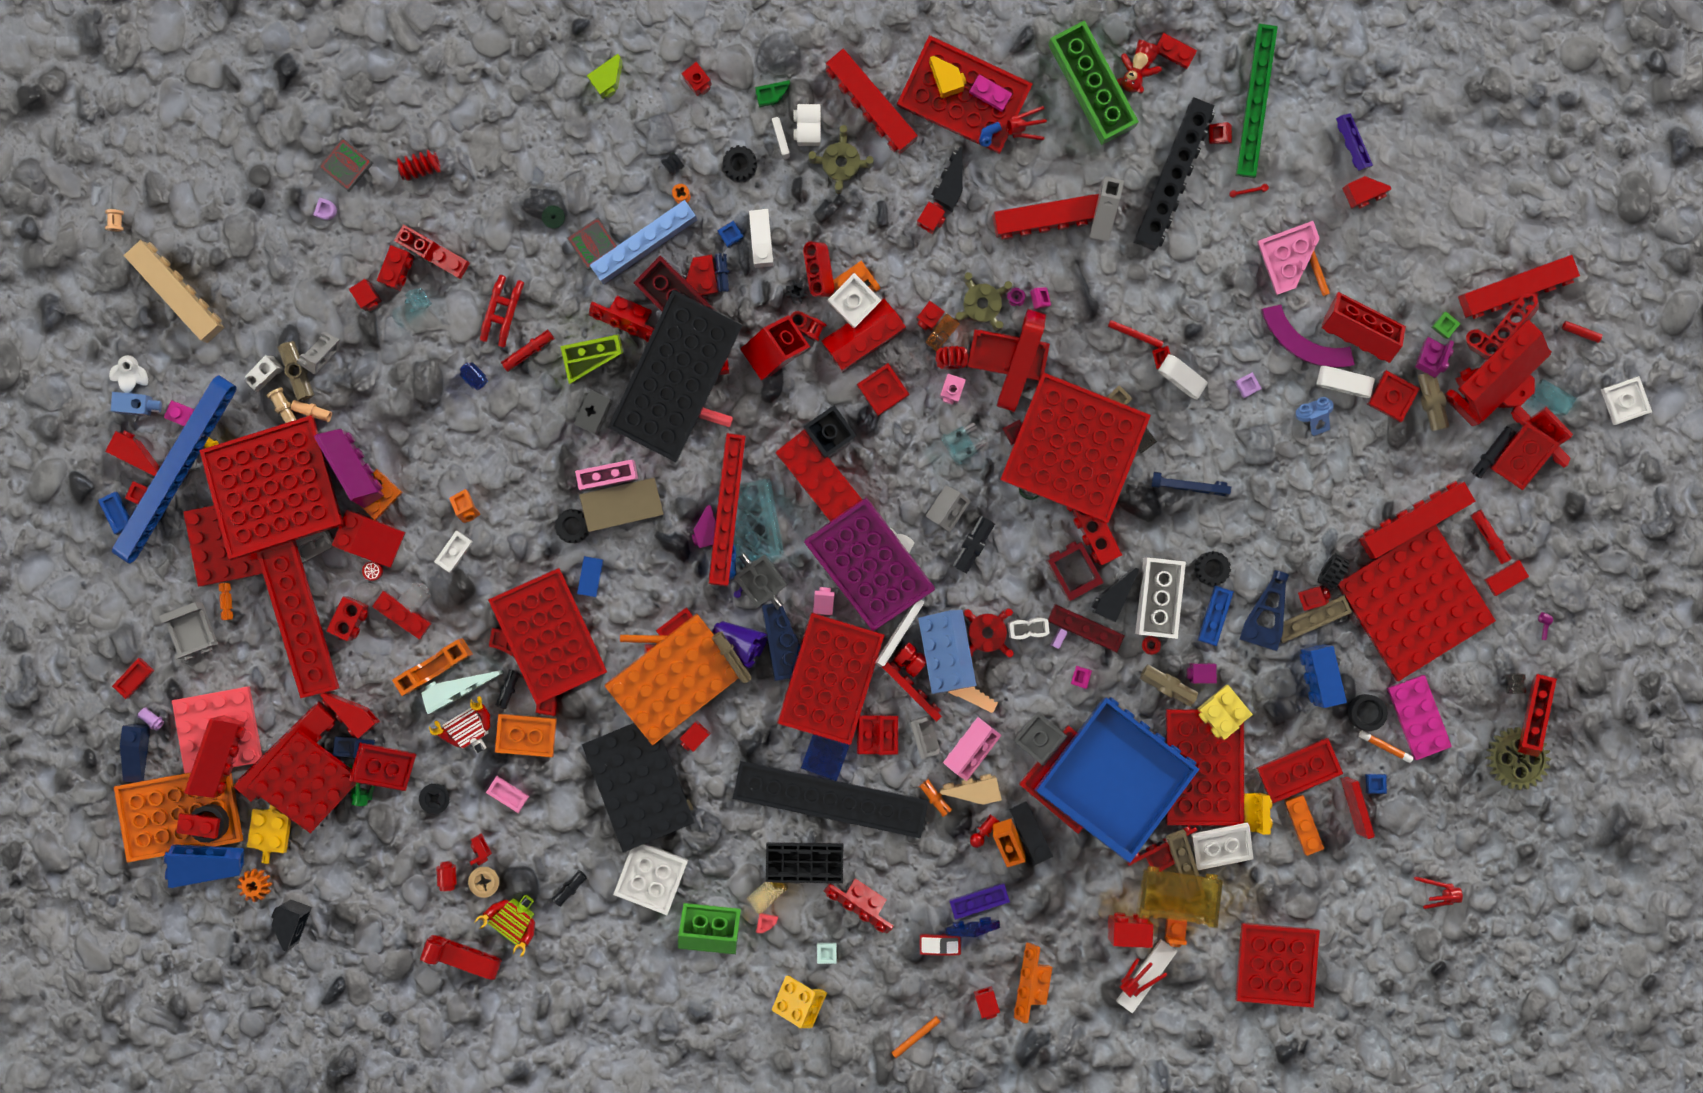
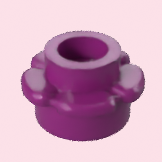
[1007,288,1026,306]

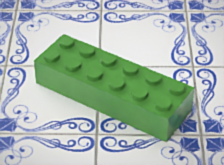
[1048,20,1139,145]

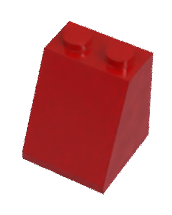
[740,315,810,381]

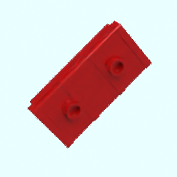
[967,329,1050,381]

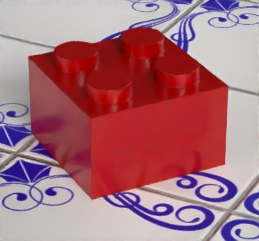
[1108,912,1154,948]

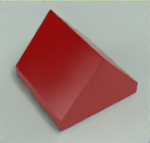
[1152,346,1171,369]

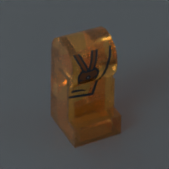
[925,313,960,351]

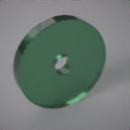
[542,205,565,229]

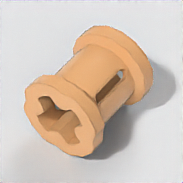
[105,209,124,232]

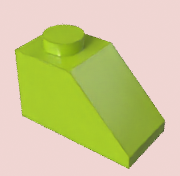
[587,54,623,99]

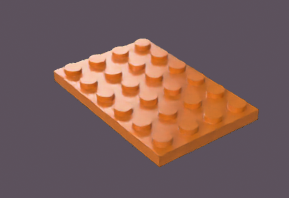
[604,613,739,745]
[114,772,244,863]

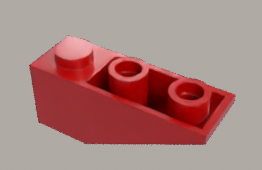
[320,692,380,739]

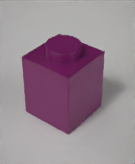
[1187,663,1217,683]

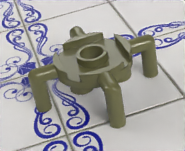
[809,125,874,194]
[954,272,1012,331]

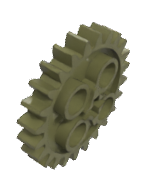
[1485,727,1551,790]

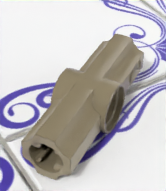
[278,341,315,401]
[1418,373,1449,431]
[1140,664,1198,707]

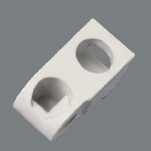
[244,355,284,392]

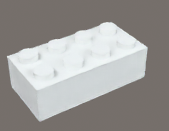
[1135,558,1186,639]

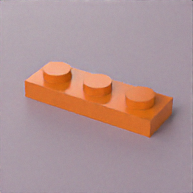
[1284,794,1324,856]

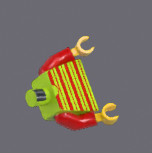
[474,895,535,958]

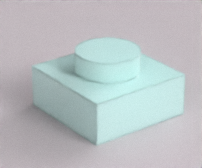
[817,943,837,964]

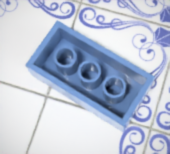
[918,610,977,694]

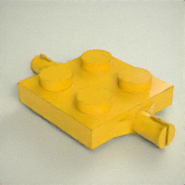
[247,804,291,864]

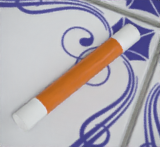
[1358,730,1414,763]

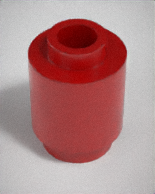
[436,861,457,891]

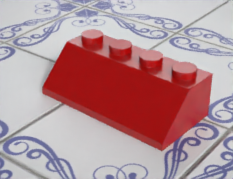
[1322,292,1406,363]
[821,299,906,373]
[184,715,246,798]

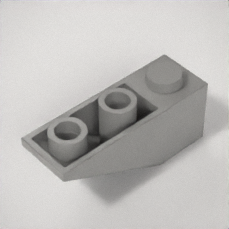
[1089,176,1124,242]

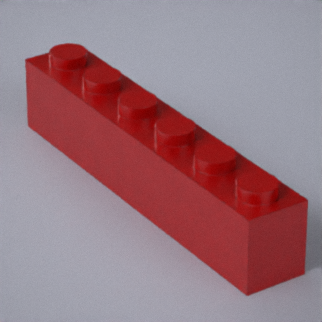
[826,48,918,155]
[992,194,1099,240]
[1458,255,1580,319]
[1359,481,1476,559]
[234,701,336,802]

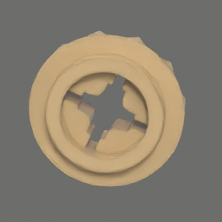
[468,866,499,898]

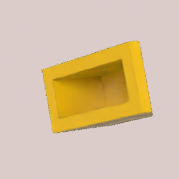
[929,56,966,98]

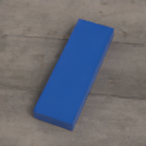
[1197,586,1234,646]

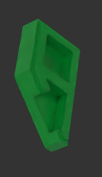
[755,80,790,107]

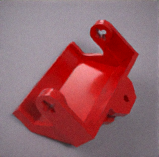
[1444,319,1552,426]

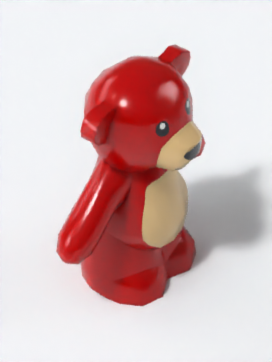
[1117,40,1162,94]

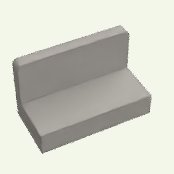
[926,485,971,533]

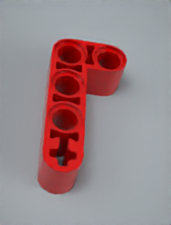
[1466,293,1539,360]
[420,935,502,980]

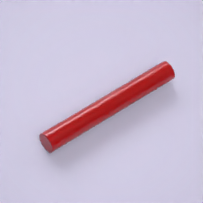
[1108,320,1164,348]

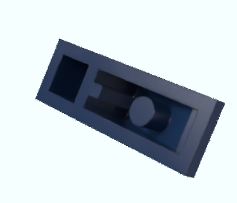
[120,724,150,783]

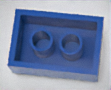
[1300,644,1347,708]

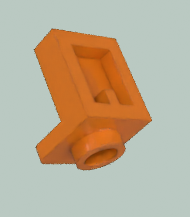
[449,489,480,523]
[1164,916,1187,947]

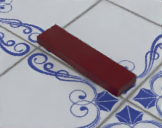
[1048,604,1125,653]

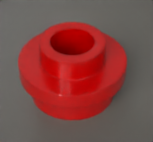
[1142,636,1161,655]

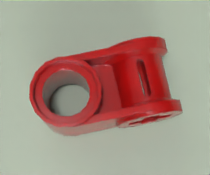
[790,311,827,342]

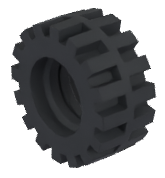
[722,145,757,183]
[555,509,589,543]
[1194,551,1231,586]
[1317,553,1350,590]

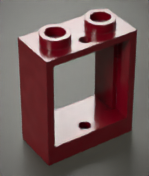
[1046,541,1104,601]

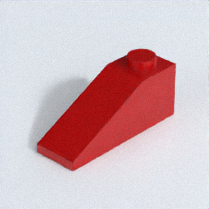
[105,430,160,476]

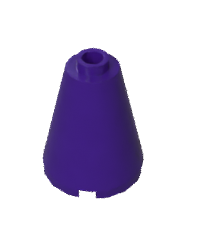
[712,621,767,668]

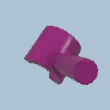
[1538,612,1553,640]

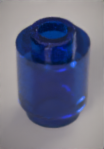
[459,362,488,391]

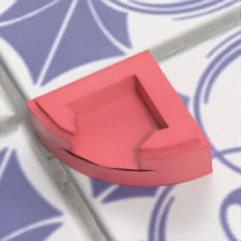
[756,913,778,933]

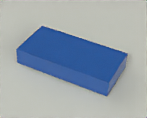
[98,492,130,535]
[577,556,604,597]

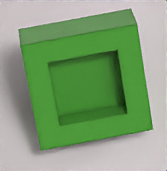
[1431,312,1461,339]

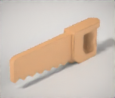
[948,687,998,713]

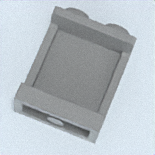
[159,602,218,661]

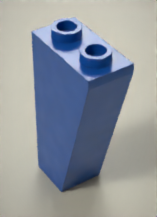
[164,844,244,888]

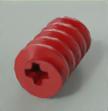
[397,150,441,181]

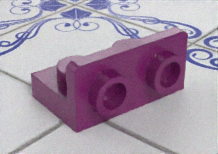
[1415,337,1454,378]

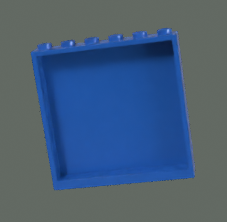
[1034,697,1199,863]

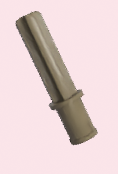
[712,631,752,684]

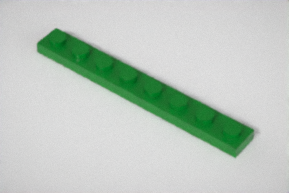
[1236,23,1278,178]

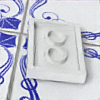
[1191,822,1253,870]

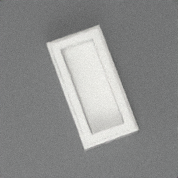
[772,117,790,160]

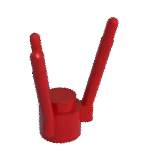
[1007,106,1047,140]
[1414,877,1463,909]
[1119,958,1167,998]

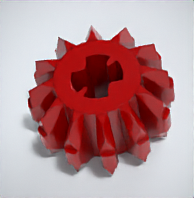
[935,346,968,370]

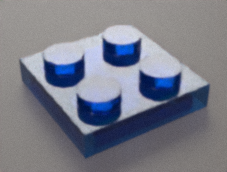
[801,734,850,781]

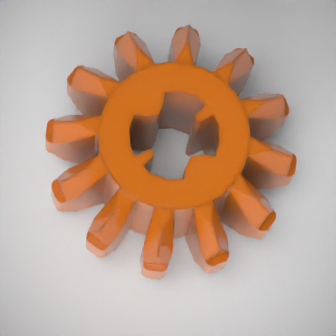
[237,868,272,902]

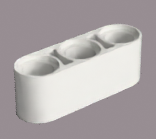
[1158,354,1208,400]
[1316,366,1375,398]

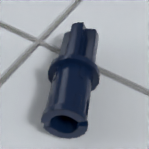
[714,253,730,293]

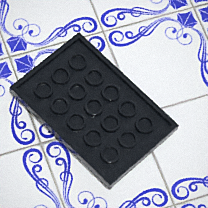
[582,723,696,853]

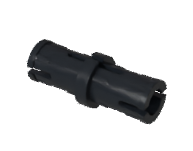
[495,669,520,709]
[552,870,587,907]

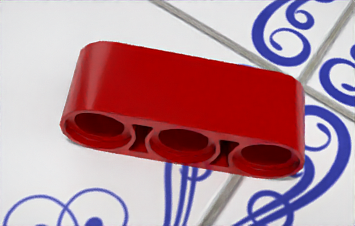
[803,241,834,297]

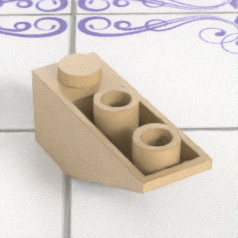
[939,774,1002,805]

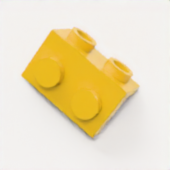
[1244,793,1273,835]

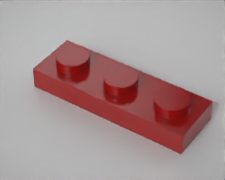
[372,591,432,639]

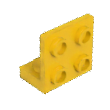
[772,975,827,1028]

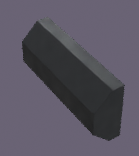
[766,842,844,883]

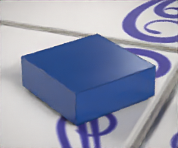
[717,221,744,248]
[1365,774,1387,794]

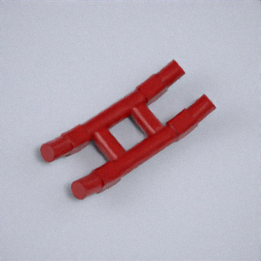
[480,275,525,347]

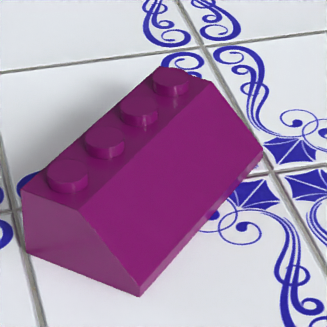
[314,429,384,508]

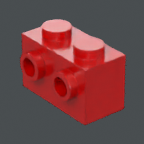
[376,245,414,291]

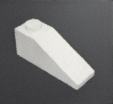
[749,209,774,268]

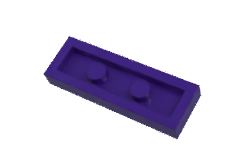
[1336,113,1373,171]
[949,882,1010,920]

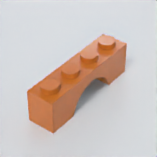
[392,638,473,696]

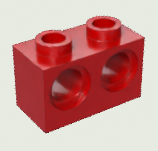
[326,596,369,641]

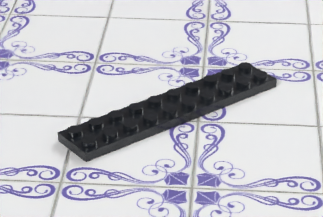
[732,761,928,838]

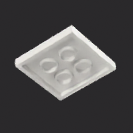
[613,844,688,915]

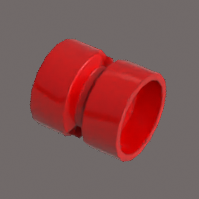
[893,642,926,678]

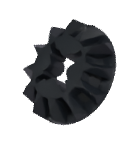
[419,783,450,814]

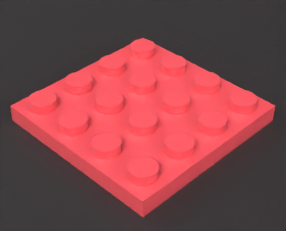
[172,686,262,773]

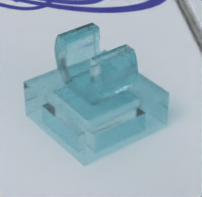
[405,288,432,312]

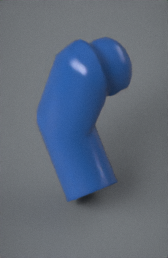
[979,122,1002,147]

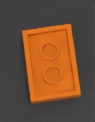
[495,714,557,757]

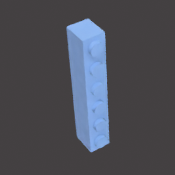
[590,200,697,285]

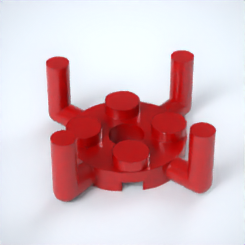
[963,608,1014,657]

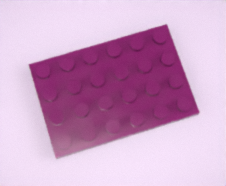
[804,497,935,631]

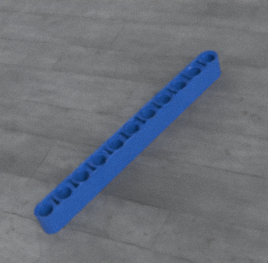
[112,375,237,564]

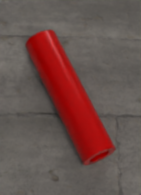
[1562,321,1603,343]

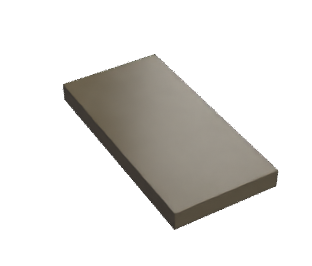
[579,477,664,532]

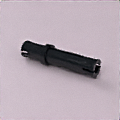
[1471,426,1516,478]

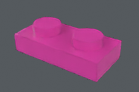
[969,74,1012,112]
[164,400,195,426]

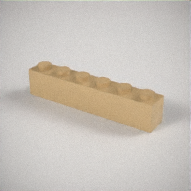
[123,240,224,343]

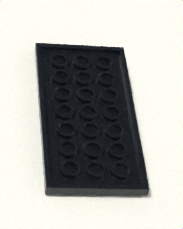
[608,289,743,462]

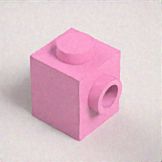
[940,374,966,405]

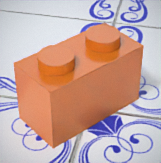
[993,819,1025,868]

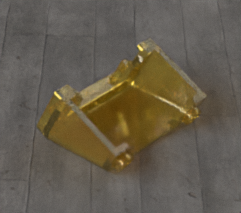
[1136,866,1223,928]

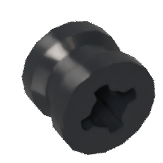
[661,151,685,176]

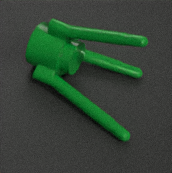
[349,764,375,806]

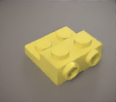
[1197,684,1253,740]

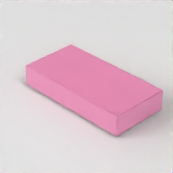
[486,776,530,813]

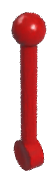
[1229,184,1269,198]

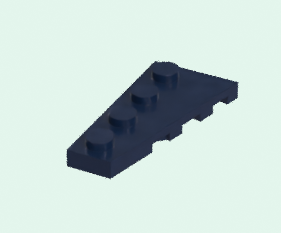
[761,603,800,681]

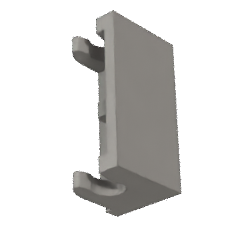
[297,332,340,374]
[296,530,334,563]
[910,715,941,759]

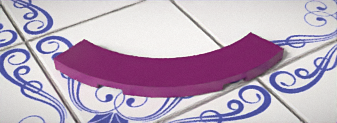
[1261,304,1355,368]

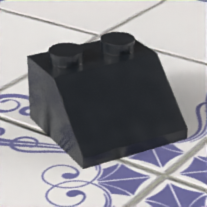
[803,405,857,458]
[271,899,312,952]

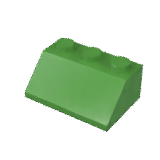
[678,903,741,955]

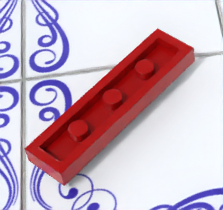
[882,661,942,722]

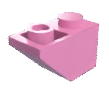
[813,587,835,615]

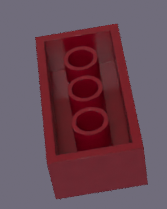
[633,255,717,311]

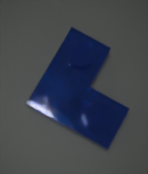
[945,917,1000,937]

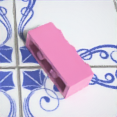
[575,460,639,491]
[943,717,1002,781]

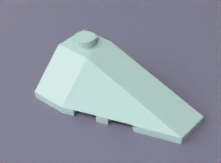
[421,670,503,714]

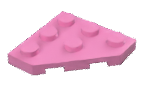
[1257,221,1320,296]

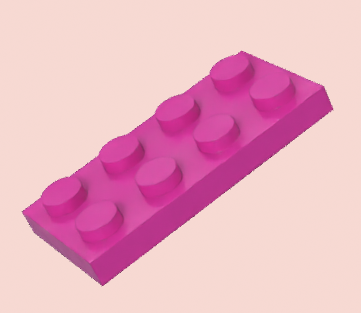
[1387,675,1452,760]

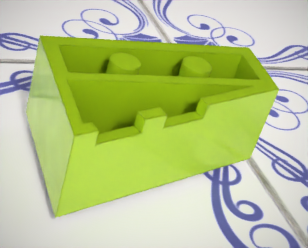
[560,334,623,384]

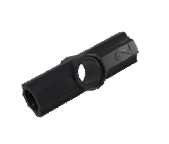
[952,516,995,574]

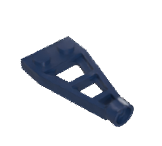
[1152,472,1232,497]
[1239,570,1289,652]

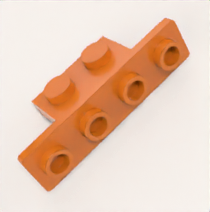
[1014,942,1053,1023]

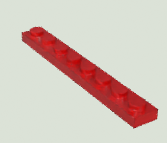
[708,433,746,587]

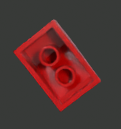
[332,510,406,568]

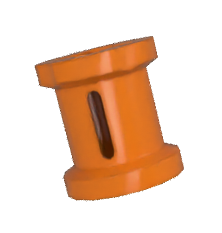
[672,184,691,204]

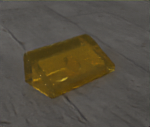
[747,881,788,914]

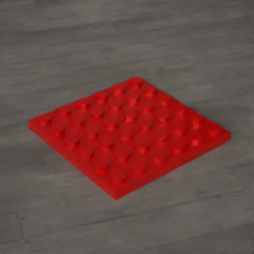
[1000,372,1151,523]
[199,415,344,561]
[1337,525,1496,681]

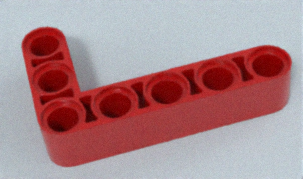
[996,309,1046,412]

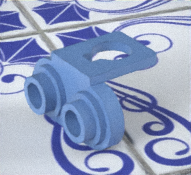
[1296,397,1333,436]

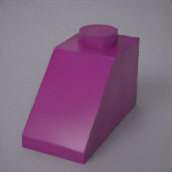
[692,505,716,549]

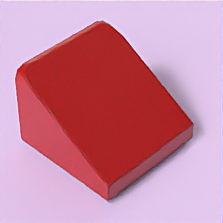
[1209,122,1232,144]

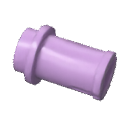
[137,707,164,731]

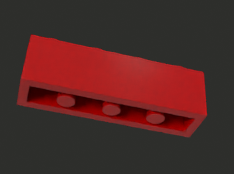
[1517,674,1557,757]

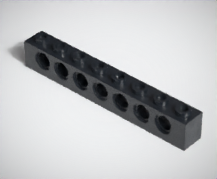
[1133,97,1215,251]

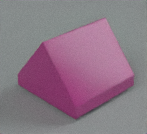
[1030,287,1051,310]
[1071,666,1092,689]

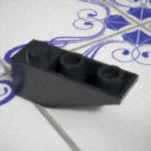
[931,147,963,212]

